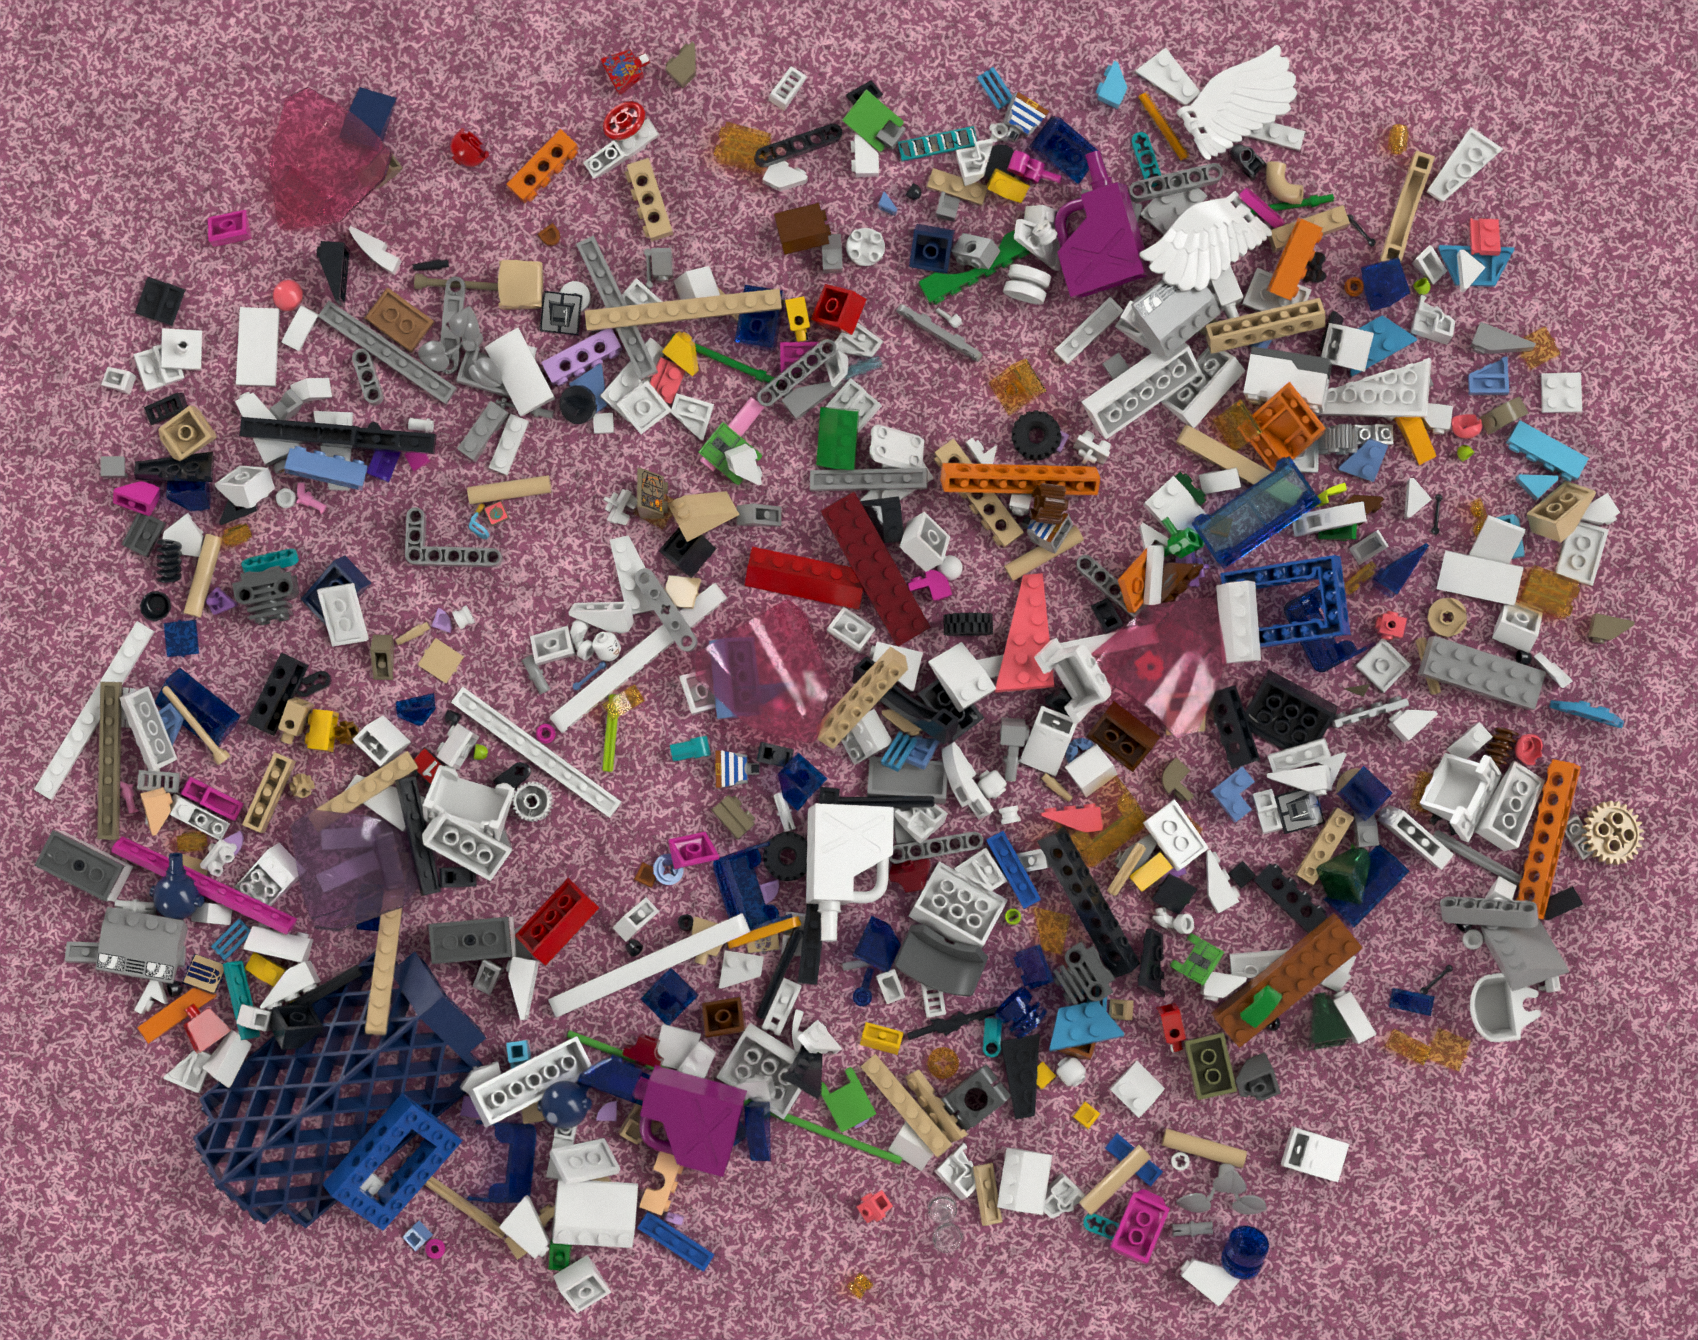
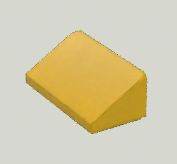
[1129,852,1173,892]
[860,1022,904,1055]

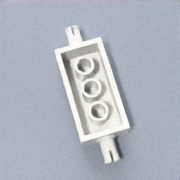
[1207,265,1243,319]

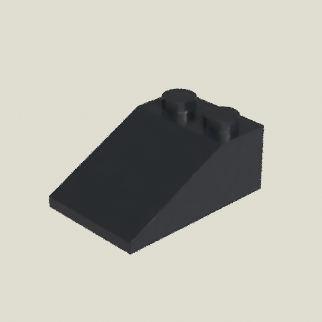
[317,241,350,307]
[860,496,904,543]

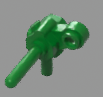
[1162,517,1204,559]

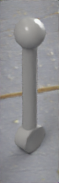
[644,249,653,289]

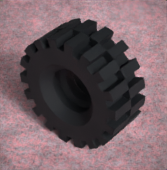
[1011,410,1061,461]
[943,612,993,636]
[763,832,807,881]

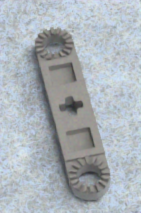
[440,276,466,374]
[896,304,983,362]
[635,568,698,652]

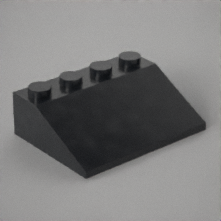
[1244,669,1337,750]

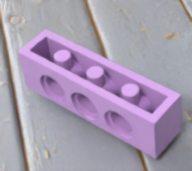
[541,329,623,386]

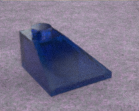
[1361,257,1410,311]
[166,481,211,512]
[778,753,828,811]
[852,916,901,972]

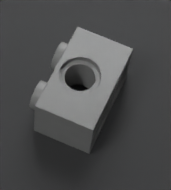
[951,233,1000,270]

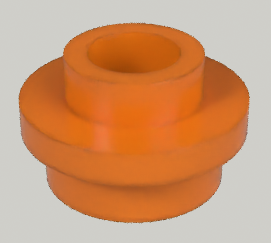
[1344,277,1364,297]

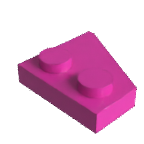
[780,341,819,380]

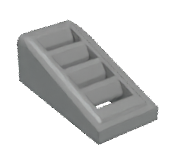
[137,770,180,793]

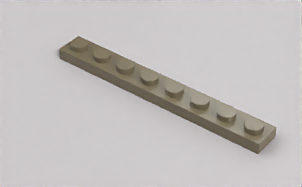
[97,681,122,840]

